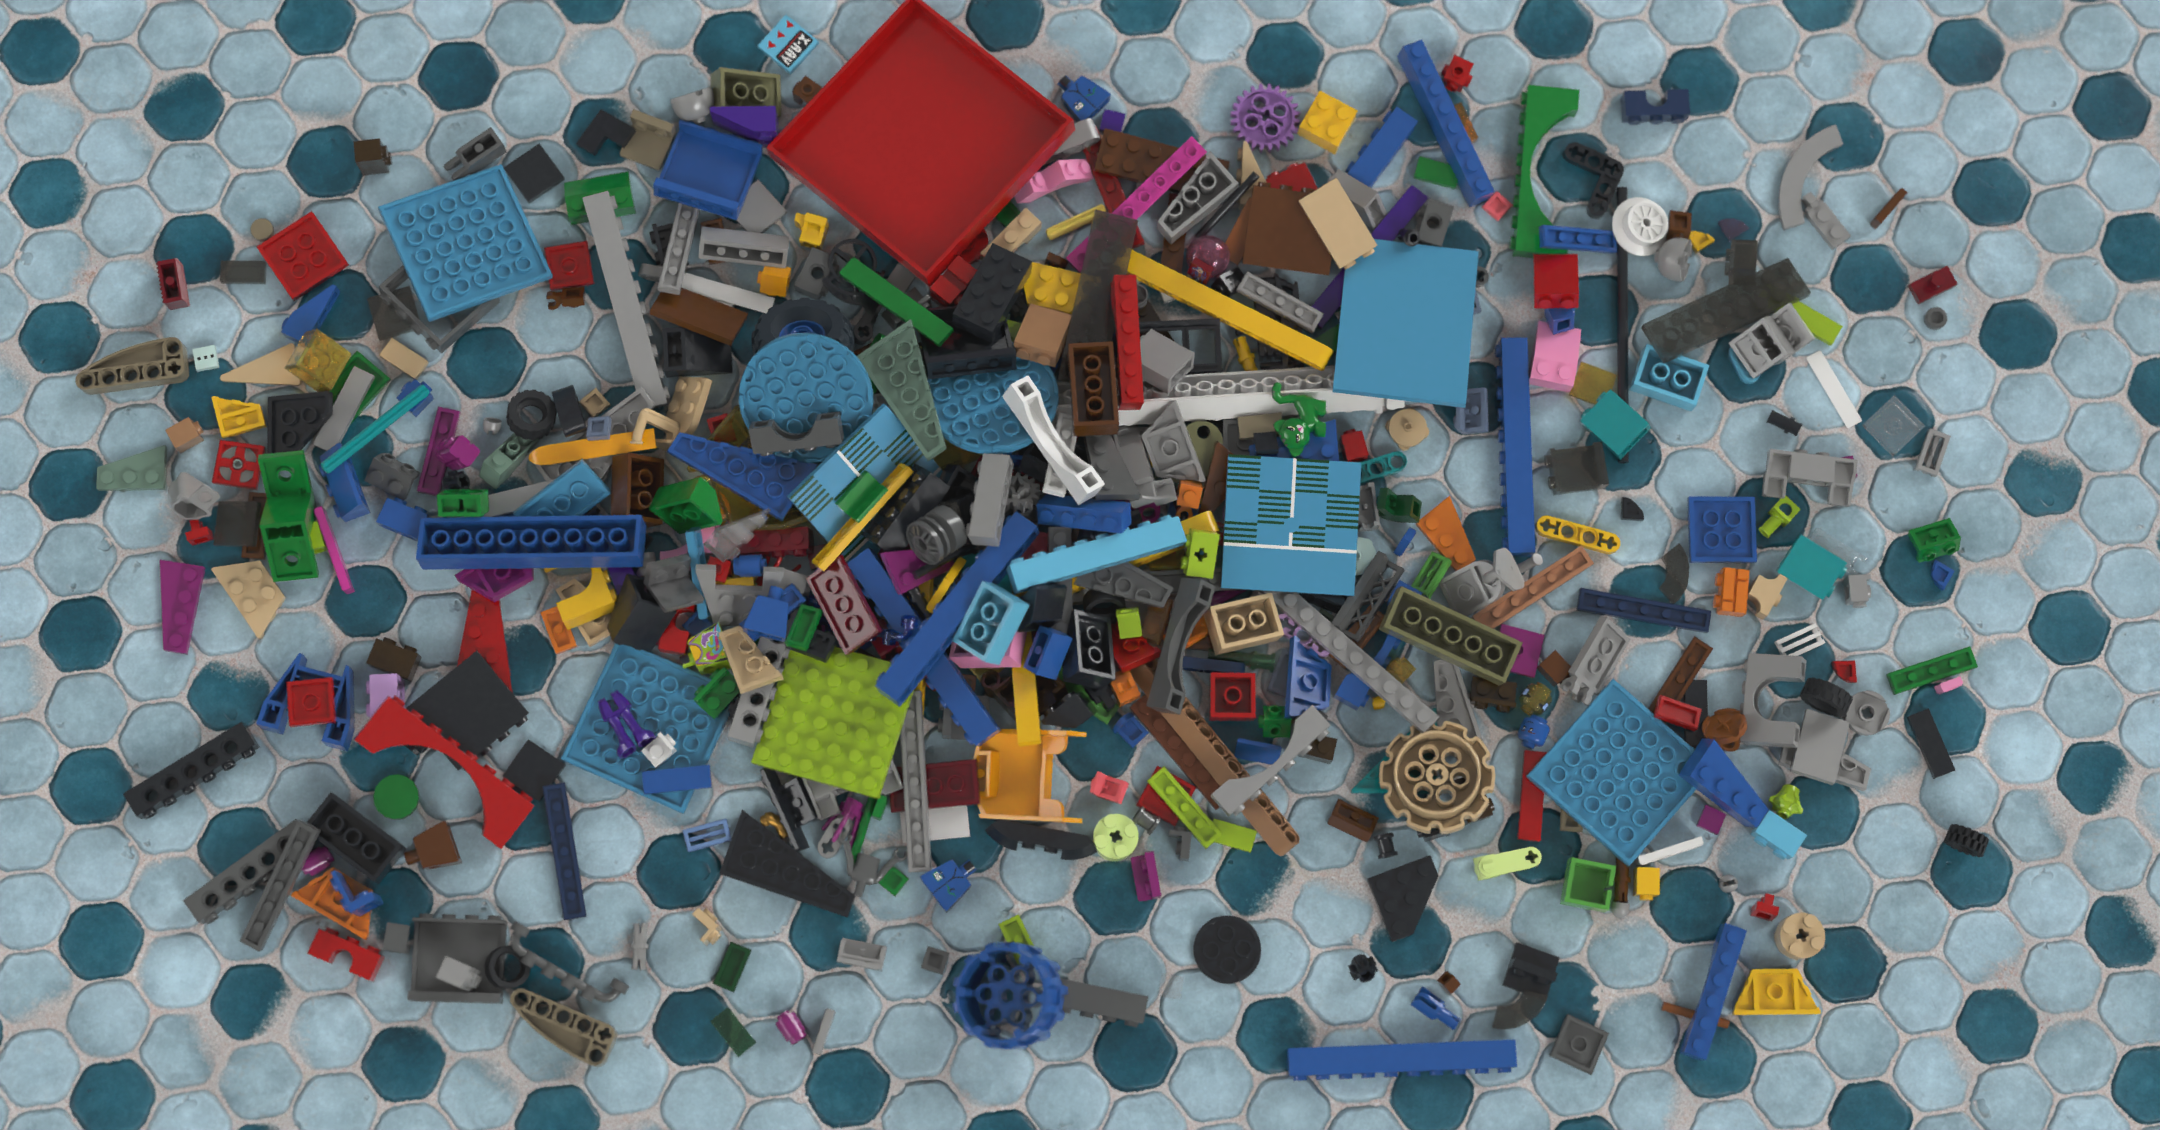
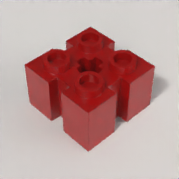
[930,255,977,307]

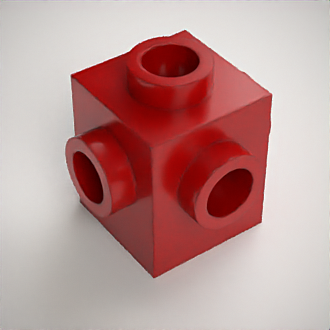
[1440,55,1474,93]

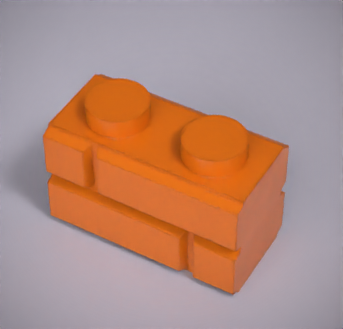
[1713,567,1750,617]

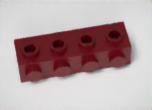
[720,526,814,562]

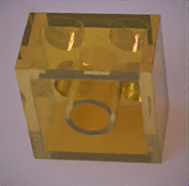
[285,329,352,392]

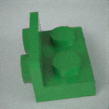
[1908,518,1961,563]
[693,667,740,720]

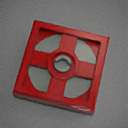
[212,440,265,490]

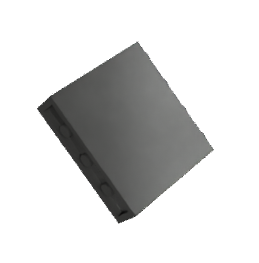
[408,914,507,1004]

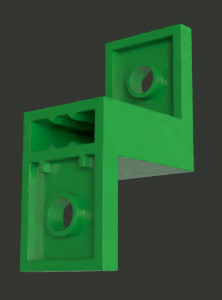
[258,450,319,582]

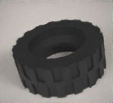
[506,389,557,440]
[1800,678,1853,717]

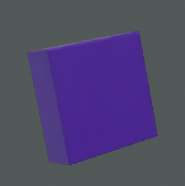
[1099,109,1125,132]

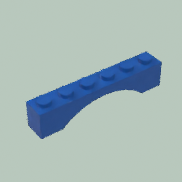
[1333,580,1423,711]
[1679,923,1747,1061]

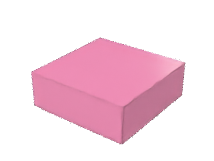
[1934,676,1963,694]

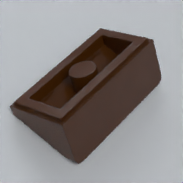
[1327,799,1379,842]

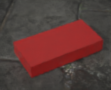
[1653,695,1702,731]

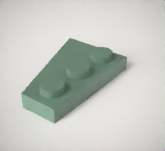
[96,445,167,491]

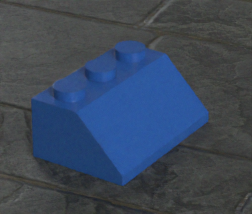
[318,443,370,522]

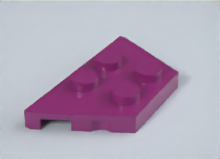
[454,568,534,602]

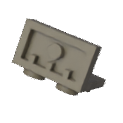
[620,109,676,171]

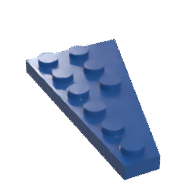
[667,432,818,521]

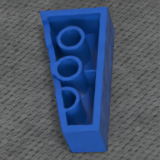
[1679,738,1769,828]

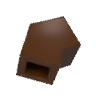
[1437,971,1461,995]

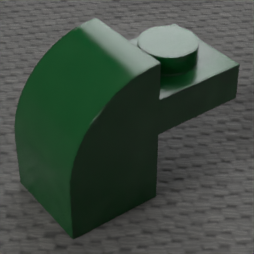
[1376,488,1422,523]

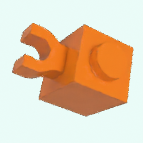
[1175,479,1203,519]
[1109,671,1141,707]

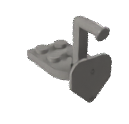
[1439,548,1543,616]

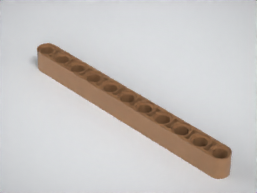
[1130,659,1300,856]

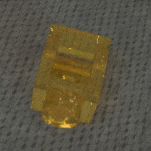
[1385,657,1416,684]

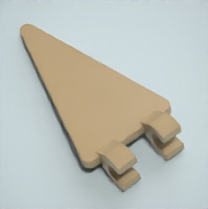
[220,343,315,386]

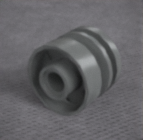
[906,505,967,565]

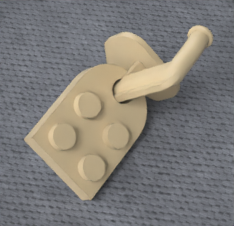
[630,377,713,451]

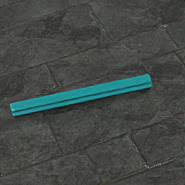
[321,384,429,474]

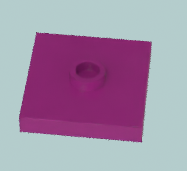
[1499,624,1545,678]

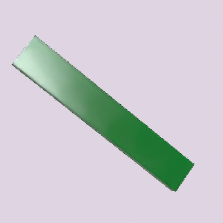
[839,257,954,347]

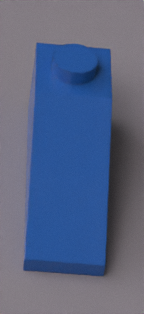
[281,284,340,348]

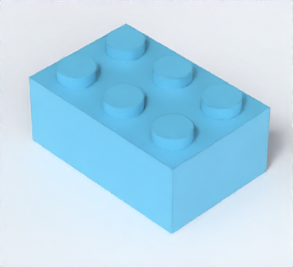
[1629,344,1709,411]
[952,581,1030,665]

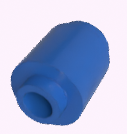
[733,554,767,577]

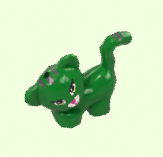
[1272,382,1326,457]

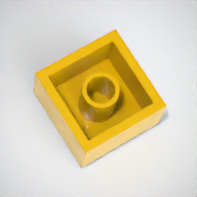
[1297,91,1358,154]

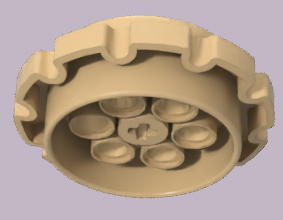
[1379,721,1495,834]

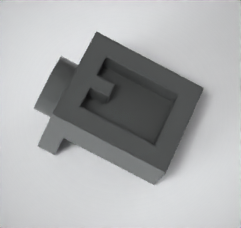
[1168,827,1192,861]

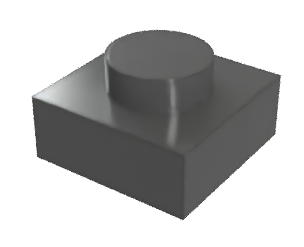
[921,946,950,975]

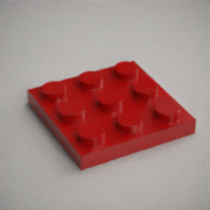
[257,211,349,301]

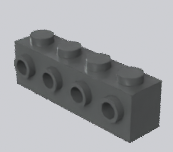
[1061,979,1149,1027]

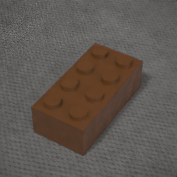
[1067,341,1119,437]

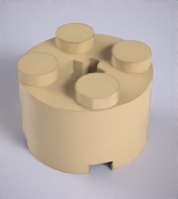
[1774,913,1825,960]

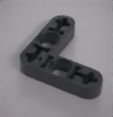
[1563,142,1624,219]

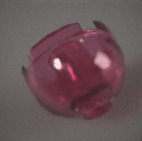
[1186,235,1230,279]

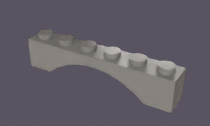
[1211,705,1330,817]

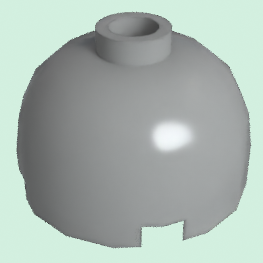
[670,87,714,124]
[1654,238,1692,282]

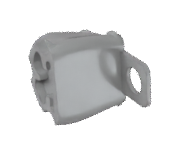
[167,472,220,520]

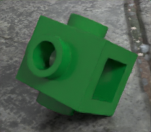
[1258,705,1291,738]

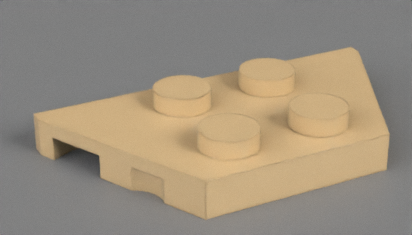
[211,560,286,640]

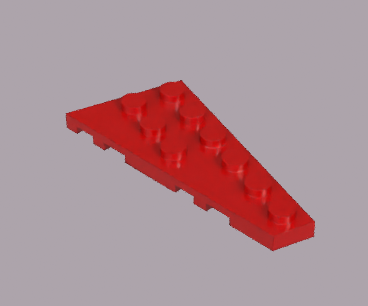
[457,590,513,693]

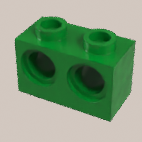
[437,489,489,517]

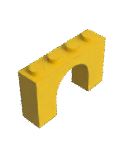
[543,568,618,630]

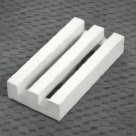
[1774,623,1825,656]

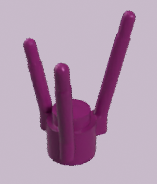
[821,797,863,850]

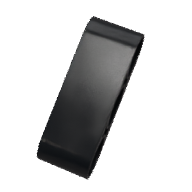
[552,385,587,437]

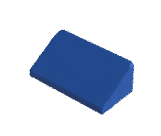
[1234,738,1282,765]

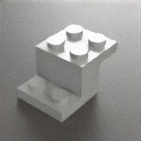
[1729,303,1816,379]

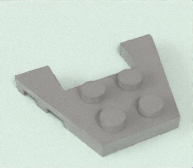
[695,564,784,626]

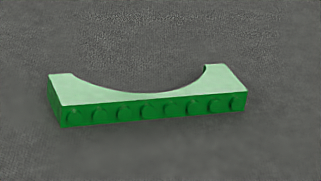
[1509,85,1580,259]

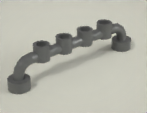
[510,921,629,1002]

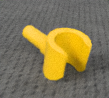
[1372,696,1386,710]

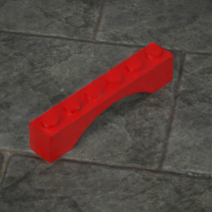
[1110,275,1144,410]

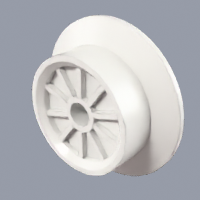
[1612,197,1668,256]

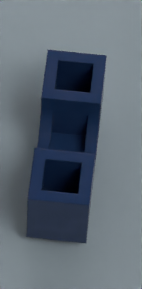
[1620,89,1690,125]

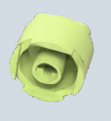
[1093,814,1139,862]

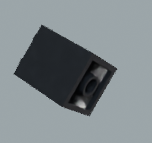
[607,573,677,652]

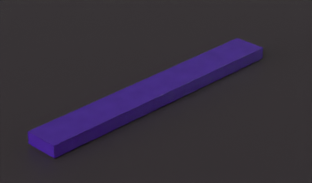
[1311,185,1429,329]

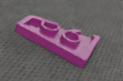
[880,550,954,595]

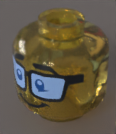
[1519,682,1552,716]

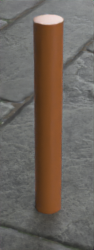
[1661,1002,1730,1029]

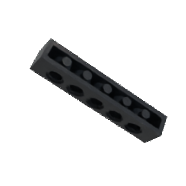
[123,722,260,819]

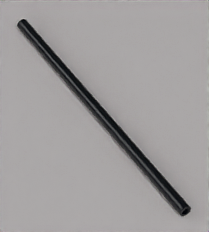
[1617,187,1629,464]

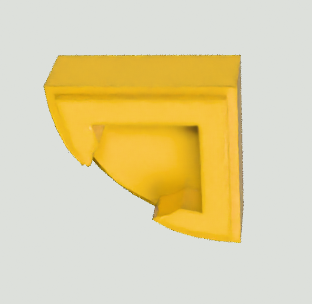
[1689,231,1715,253]

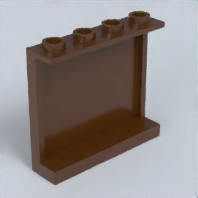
[1242,182,1332,276]

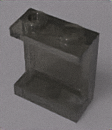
[1544,442,1609,495]

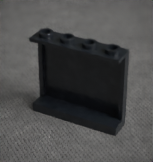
[919,305,1017,379]
[406,651,529,771]

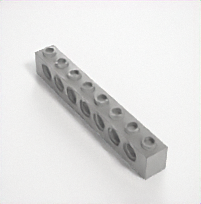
[728,569,811,748]

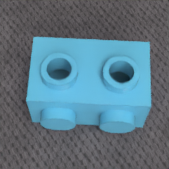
[1751,810,1807,860]

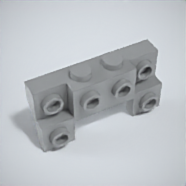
[1113,426,1178,509]
[1762,449,1858,507]
[803,758,903,821]

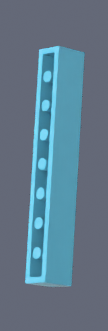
[1006,515,1187,595]

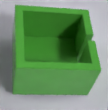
[1560,857,1616,913]

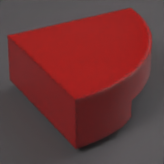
[1831,660,1857,683]

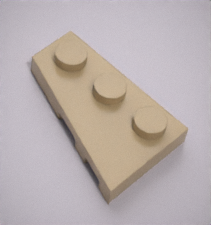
[555,578,612,647]
[719,626,783,694]

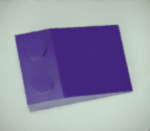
[710,106,778,147]

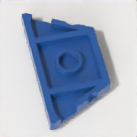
[1285,636,1332,719]

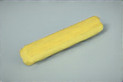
[1046,204,1107,240]

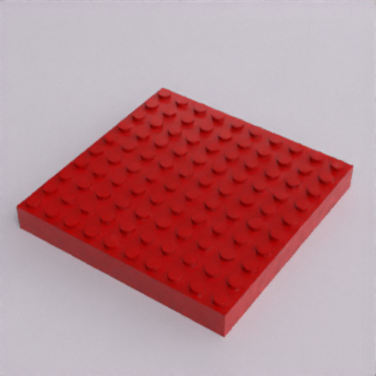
[766,0,1076,287]

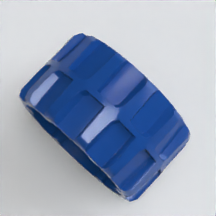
[952,942,1068,1050]

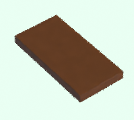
[649,288,748,346]

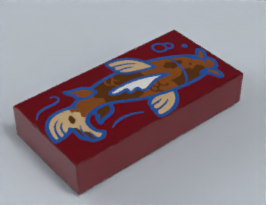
[1186,257,1214,286]

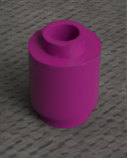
[302,846,335,876]
[775,1010,807,1045]

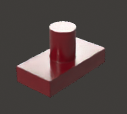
[1908,265,1958,304]

